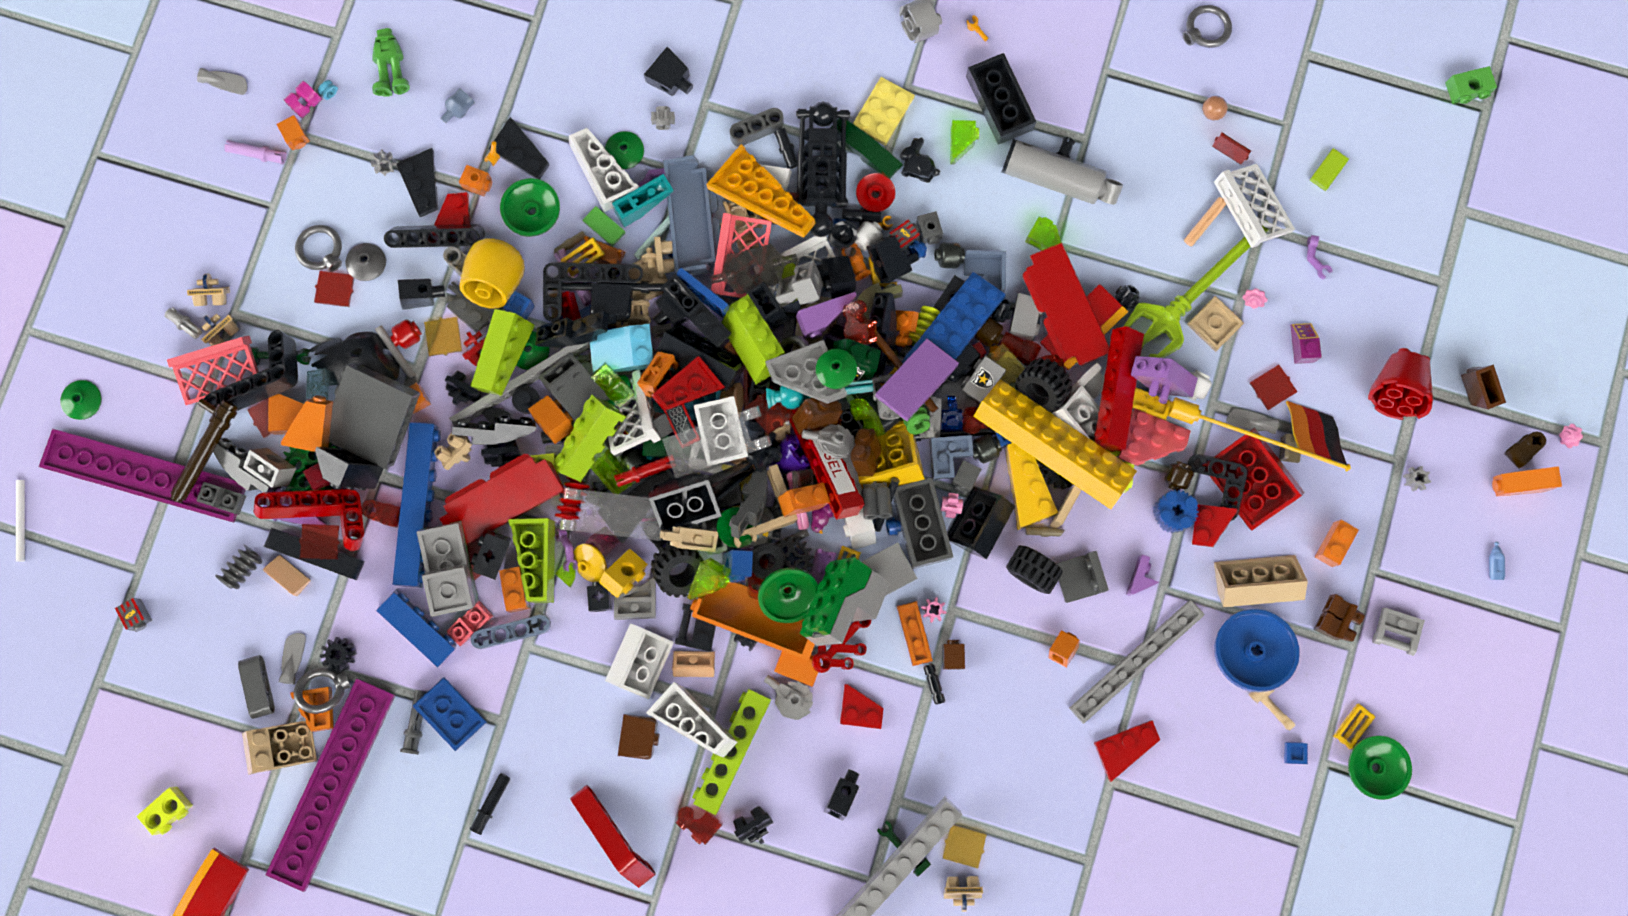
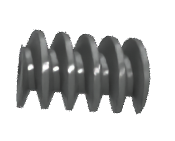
[215,544,262,589]

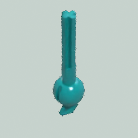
[766,379,874,409]

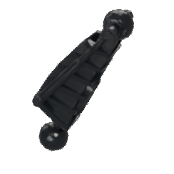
[794,101,850,237]

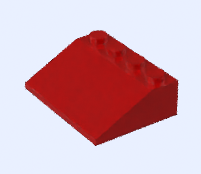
[1202,427,1305,531]

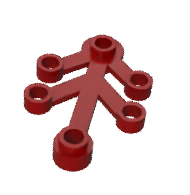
[812,620,871,673]

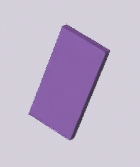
[875,339,959,421]

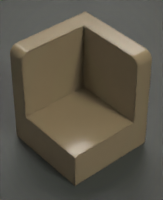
[1279,434,1301,463]

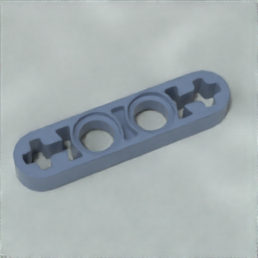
[471,615,551,649]

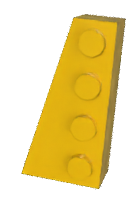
[1005,443,1058,531]

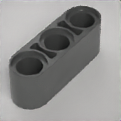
[730,108,784,146]
[238,655,275,719]

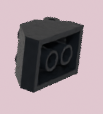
[648,460,755,531]

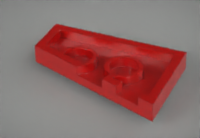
[651,356,725,411]
[1094,720,1160,782]

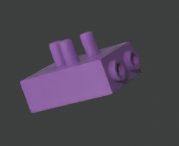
[1131,356,1198,404]

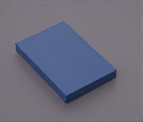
[677,268,729,318]
[413,677,487,751]

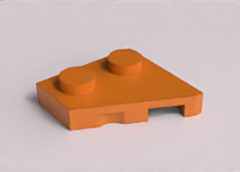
[290,687,334,732]

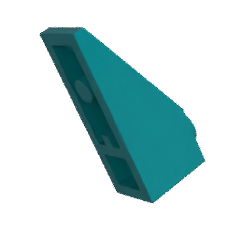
[612,174,674,227]

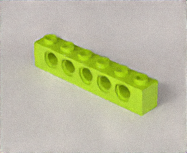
[692,689,771,815]

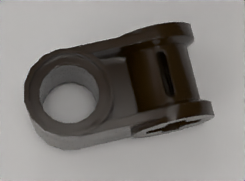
[1504,431,1546,469]

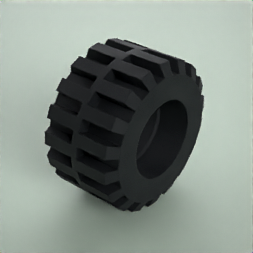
[1015,358,1072,413]
[651,542,707,598]
[1006,545,1063,594]

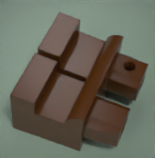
[1314,594,1365,642]

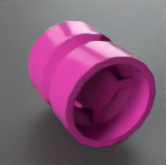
[284,81,322,119]

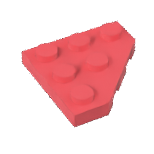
[1118,408,1191,466]

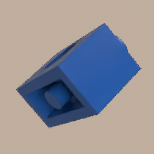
[722,550,753,583]

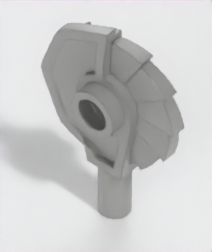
[802,425,856,459]
[764,675,813,720]

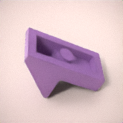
[1126,554,1159,596]

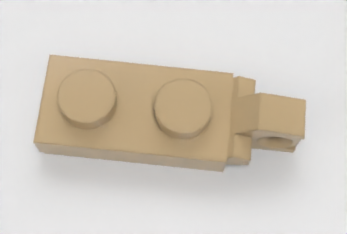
[659,526,718,552]

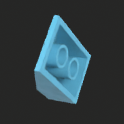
[590,324,653,374]

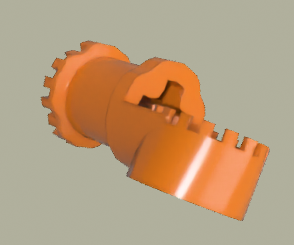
[841,243,871,281]

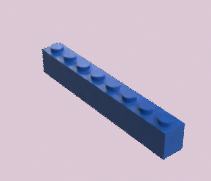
[392,422,441,588]

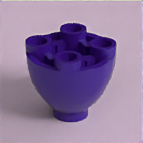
[770,434,811,474]

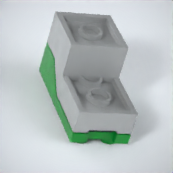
[417,521,479,617]
[799,557,890,646]

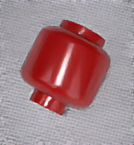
[390,319,422,349]

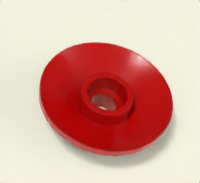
[856,173,896,212]

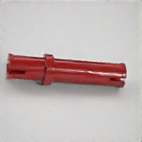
[614,454,677,488]

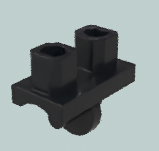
[445,370,481,405]
[746,432,782,472]
[481,440,521,468]
[733,806,774,844]

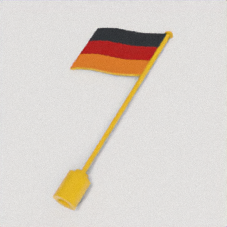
[1168,397,1351,471]

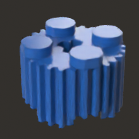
[1153,490,1199,533]

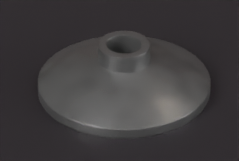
[345,243,386,281]

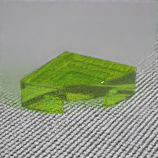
[555,562,576,588]

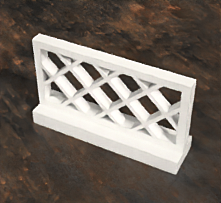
[1214,164,1295,248]
[752,236,835,307]
[608,369,661,455]

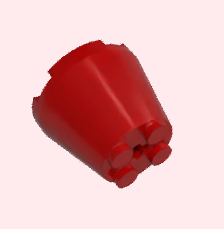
[1368,348,1434,420]

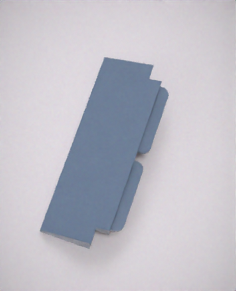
[663,155,721,275]

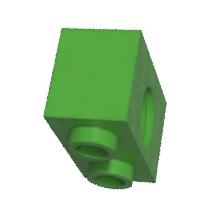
[1445,66,1497,104]

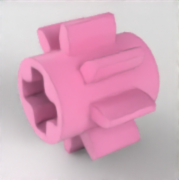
[941,492,963,518]
[921,597,947,623]

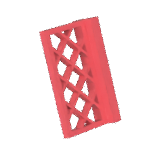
[711,213,772,298]
[167,336,259,405]

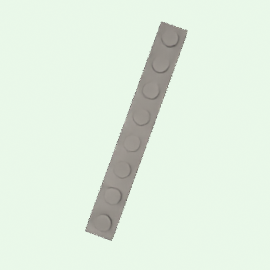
[836,796,962,916]

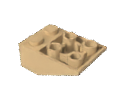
[242,721,317,775]

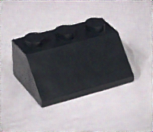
[315,447,384,491]
[947,486,1015,560]

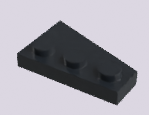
[488,117,549,180]
[396,148,438,217]

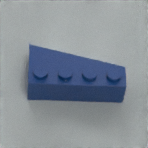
[376,589,456,668]

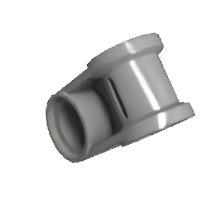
[443,247,466,277]

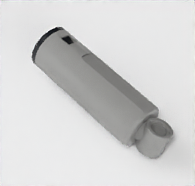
[1001,139,1123,205]

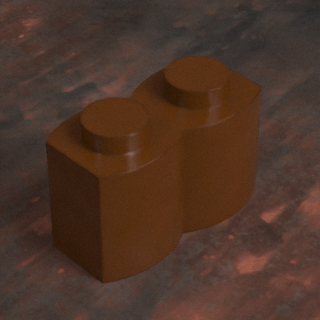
[851,428,882,476]

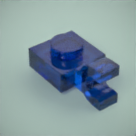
[942,395,963,432]

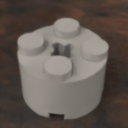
[899,0,942,43]

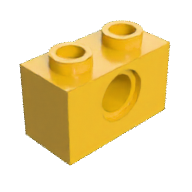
[599,548,648,598]

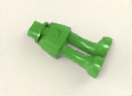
[372,28,410,97]

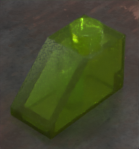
[950,120,979,165]
[1025,216,1062,251]
[591,449,632,496]
[687,558,731,600]

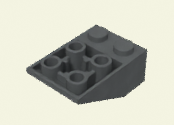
[538,352,610,421]

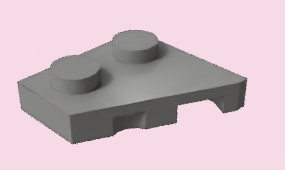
[614,578,656,620]

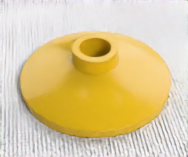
[573,543,607,582]

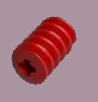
[554,477,590,522]

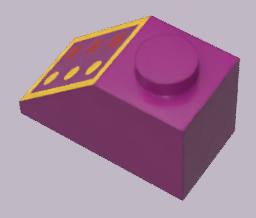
[1290,323,1322,364]

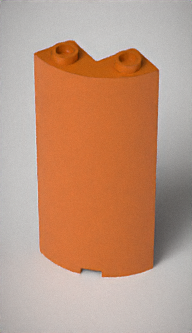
[690,573,815,661]

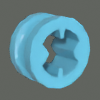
[318,80,338,100]

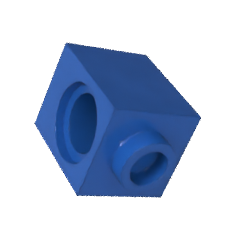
[504,291,535,320]

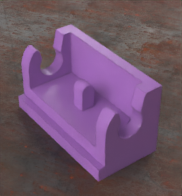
[810,549,836,585]

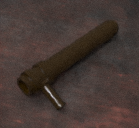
[170,399,238,503]

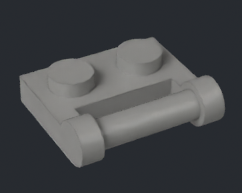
[1372,608,1425,656]

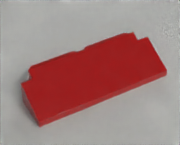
[1023,243,1110,366]
[439,454,565,545]

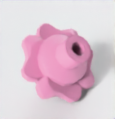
[1242,288,1268,309]
[1559,424,1583,448]

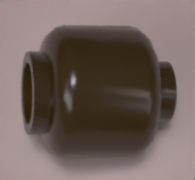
[975,317,1004,347]
[1164,461,1194,491]

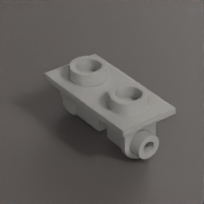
[920,397,942,439]

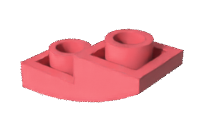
[446,601,493,646]

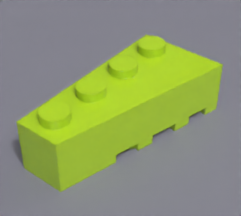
[471,309,535,396]
[554,395,626,482]
[508,518,555,603]

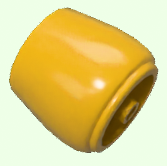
[459,238,525,309]

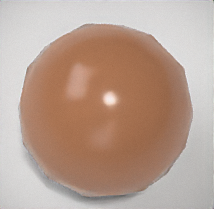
[1203,95,1228,121]

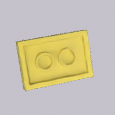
[853,77,915,146]

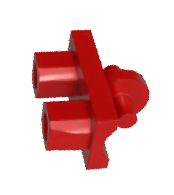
[462,331,486,366]

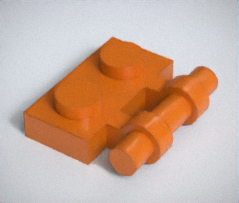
[896,310,919,347]

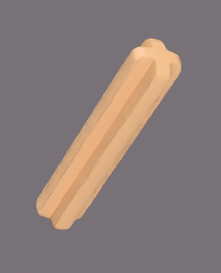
[1184,197,1227,246]

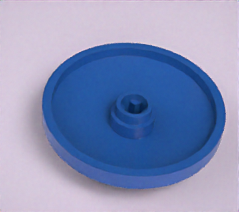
[1214,609,1300,692]

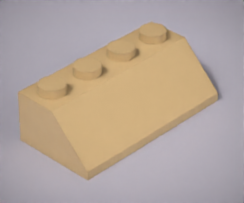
[1214,555,1308,607]

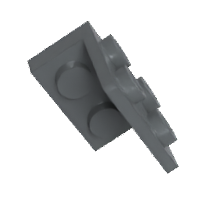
[1056,551,1109,603]

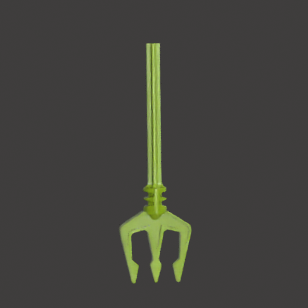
[1123,220,1269,358]

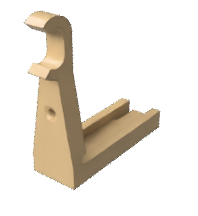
[734,464,798,548]

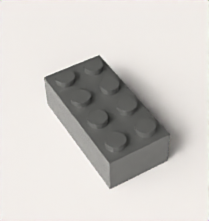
[893,478,953,569]

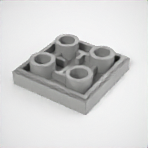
[862,543,918,596]

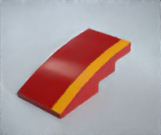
[1040,284,1128,371]
[173,847,249,916]

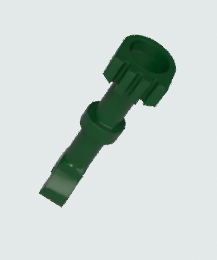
[249,346,311,366]
[877,821,931,877]

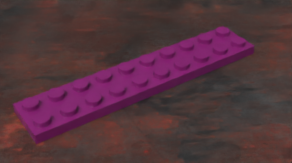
[39,428,246,523]
[265,679,396,892]

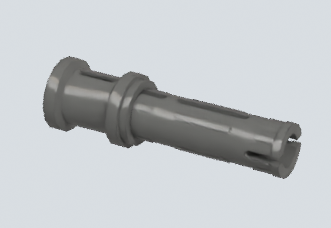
[400,690,427,755]

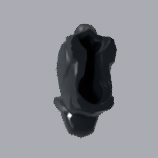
[900,137,941,183]

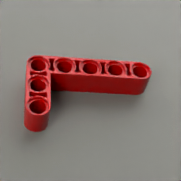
[253,489,364,551]
[570,785,656,888]

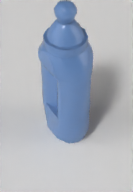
[1489,541,1505,580]

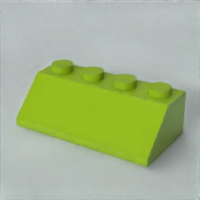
[721,294,785,385]

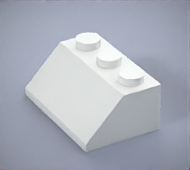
[1052,385,1100,441]
[693,396,748,466]
[605,623,674,699]

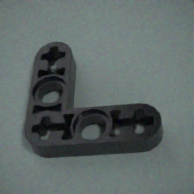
[1188,454,1248,521]

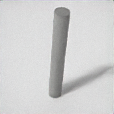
[375,325,416,380]

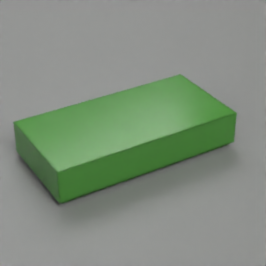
[582,206,626,247]

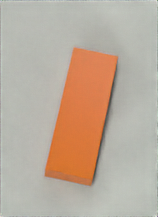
[897,601,933,666]

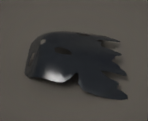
[309,332,400,387]

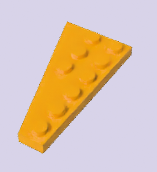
[706,144,815,238]

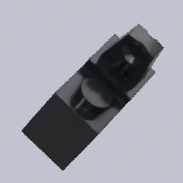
[866,235,919,283]
[816,256,856,299]

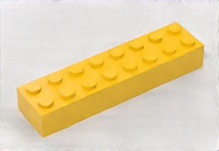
[973,379,1137,509]

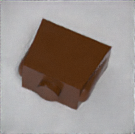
[1461,364,1506,410]
[792,398,842,435]
[617,714,660,760]

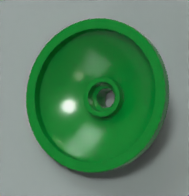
[500,178,560,237]
[758,568,818,623]
[1348,736,1412,800]

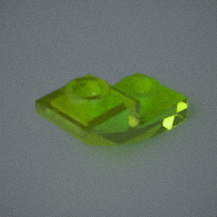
[591,362,635,408]
[849,399,886,436]

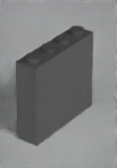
[329,362,420,469]

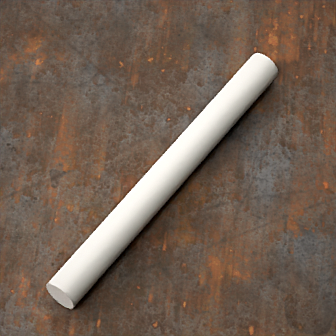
[16,480,25,562]

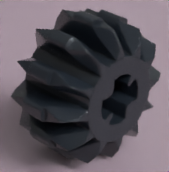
[320,637,357,672]

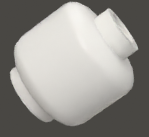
[855,221,883,251]
[1188,370,1212,401]

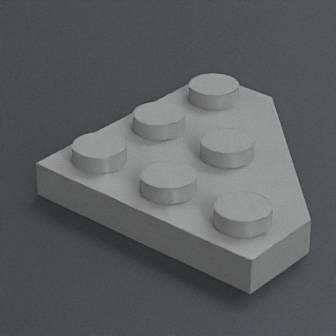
[766,340,847,404]

